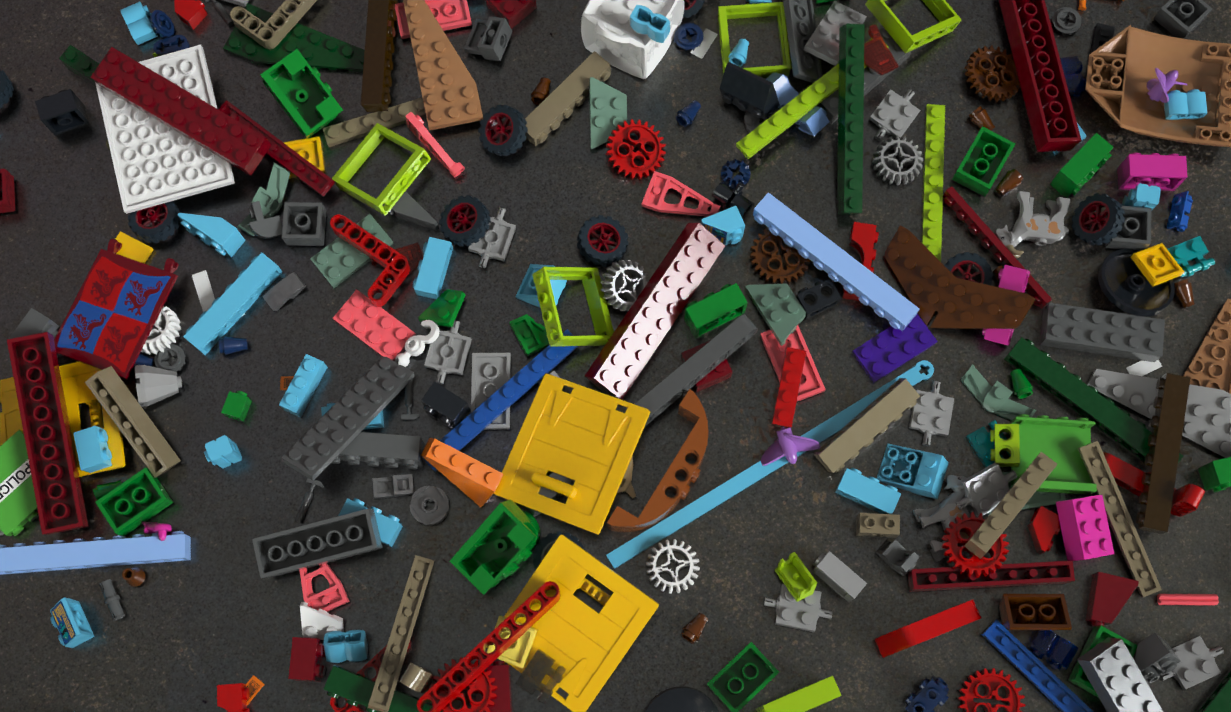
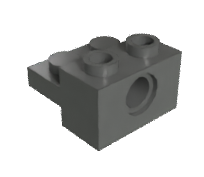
[464,16,513,61]

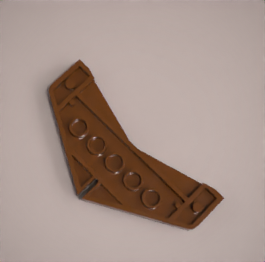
[885,225,1035,329]

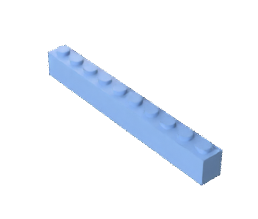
[753,192,919,331]
[0,531,191,575]

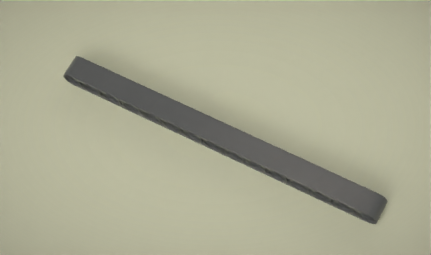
[526,314,758,517]

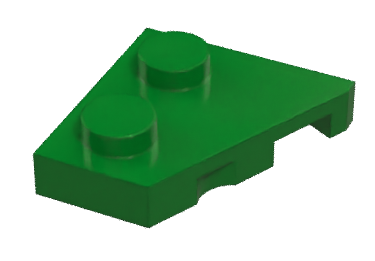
[418,289,466,327]
[509,314,549,357]

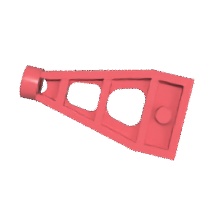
[405,112,465,178]
[642,171,721,217]
[300,563,349,612]

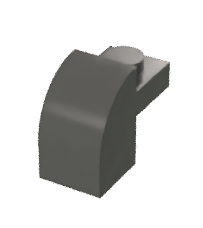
[248,201,282,239]
[875,538,919,576]

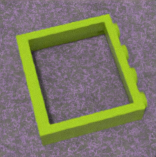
[865,0,961,53]
[717,2,792,78]
[332,123,431,216]
[533,267,614,347]
[756,676,842,712]

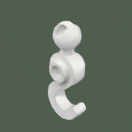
[395,320,440,367]

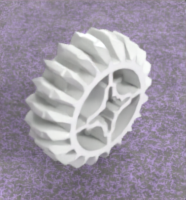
[141,306,181,355]
[646,539,700,594]

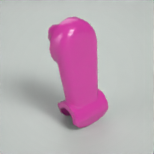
[142,522,172,541]

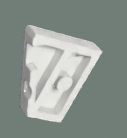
[300,602,344,640]

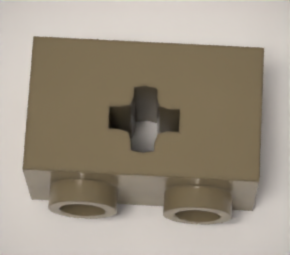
[856,513,900,538]

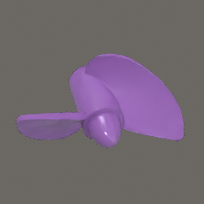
[1147,68,1188,103]
[761,427,820,466]

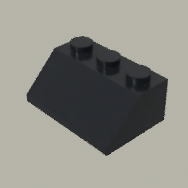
[720,62,780,120]

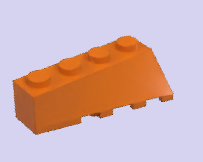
[421,438,503,508]

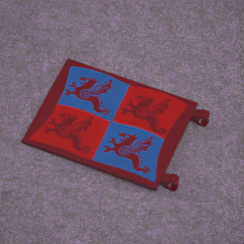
[54,239,179,379]

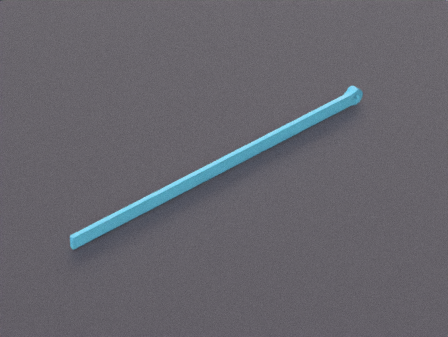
[606,360,934,569]

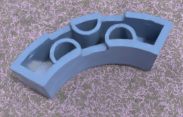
[766,72,830,136]

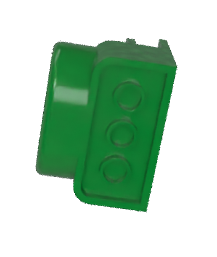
[260,49,343,139]
[450,499,540,595]

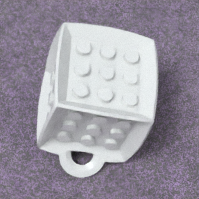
[581,0,684,79]

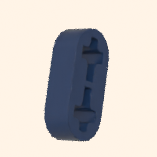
[153,35,190,56]

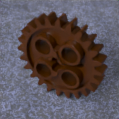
[965,45,1021,102]
[750,229,811,285]

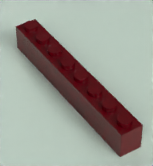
[907,561,1075,592]

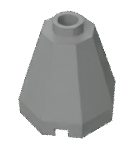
[135,365,182,407]

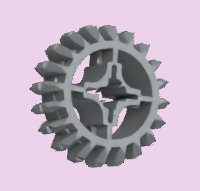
[872,136,923,186]
[600,260,649,311]

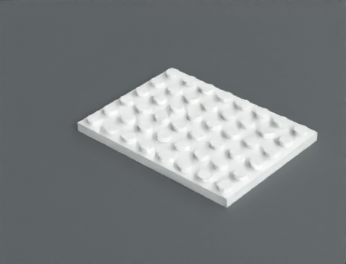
[95,45,235,214]

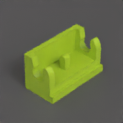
[775,552,817,602]

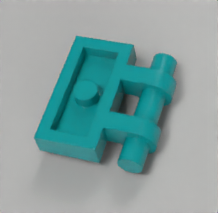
[1167,236,1215,278]
[966,420,1011,468]

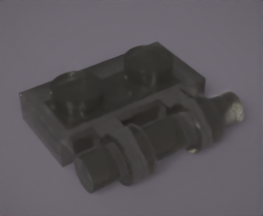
[515,649,566,703]

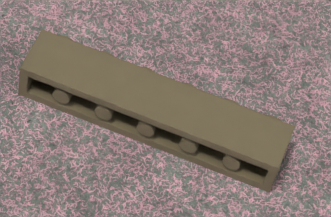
[525,51,611,146]
[85,366,181,478]
[814,378,920,473]
[965,452,1057,559]

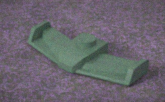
[237,163,290,236]
[961,364,1037,421]

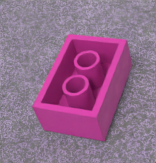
[1117,153,1188,191]
[1056,495,1114,561]

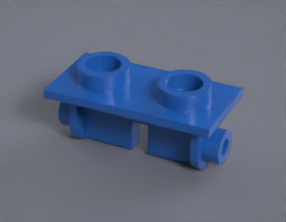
[1167,191,1193,232]

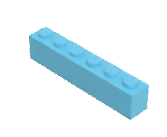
[183,253,282,355]

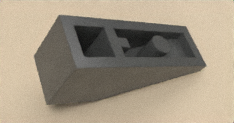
[388,191,439,231]

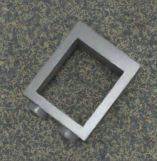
[812,551,867,603]

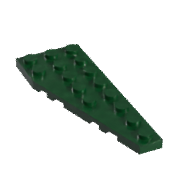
[223,3,365,72]

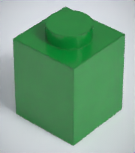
[221,390,252,422]

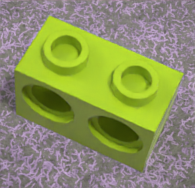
[990,424,1020,467]

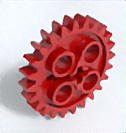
[606,119,666,180]
[942,512,1009,578]
[430,657,497,712]
[957,668,1026,712]

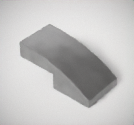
[263,272,306,311]
[372,474,414,499]

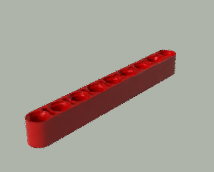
[417,581,561,712]

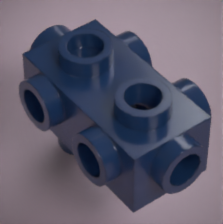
[905,675,949,712]

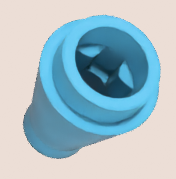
[729,39,749,67]

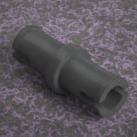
[99,579,126,621]

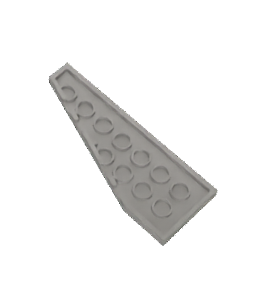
[1087,368,1231,458]

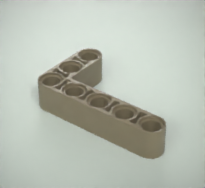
[230,0,317,49]
[399,662,472,709]

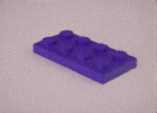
[852,314,938,383]

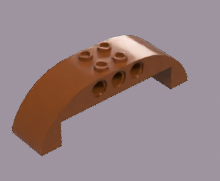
[607,389,709,532]

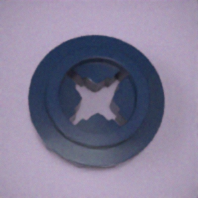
[149,10,174,38]
[675,23,703,51]
[721,158,751,187]

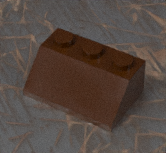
[999,594,1072,630]

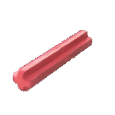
[1157,594,1219,605]

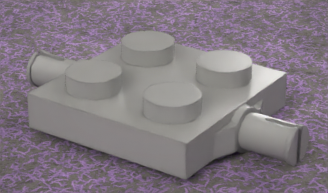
[869,89,921,141]
[468,207,516,268]
[424,321,472,384]
[909,381,954,446]
[956,463,1017,516]
[764,584,832,632]
[1159,636,1224,690]

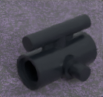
[712,181,755,217]

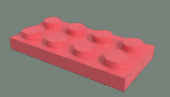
[395,0,472,39]
[333,289,416,361]
[760,325,826,402]

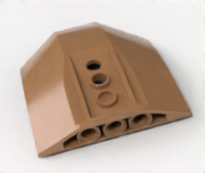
[1085,25,1231,147]

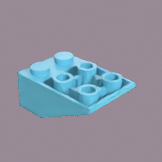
[178,213,245,258]
[876,444,949,499]

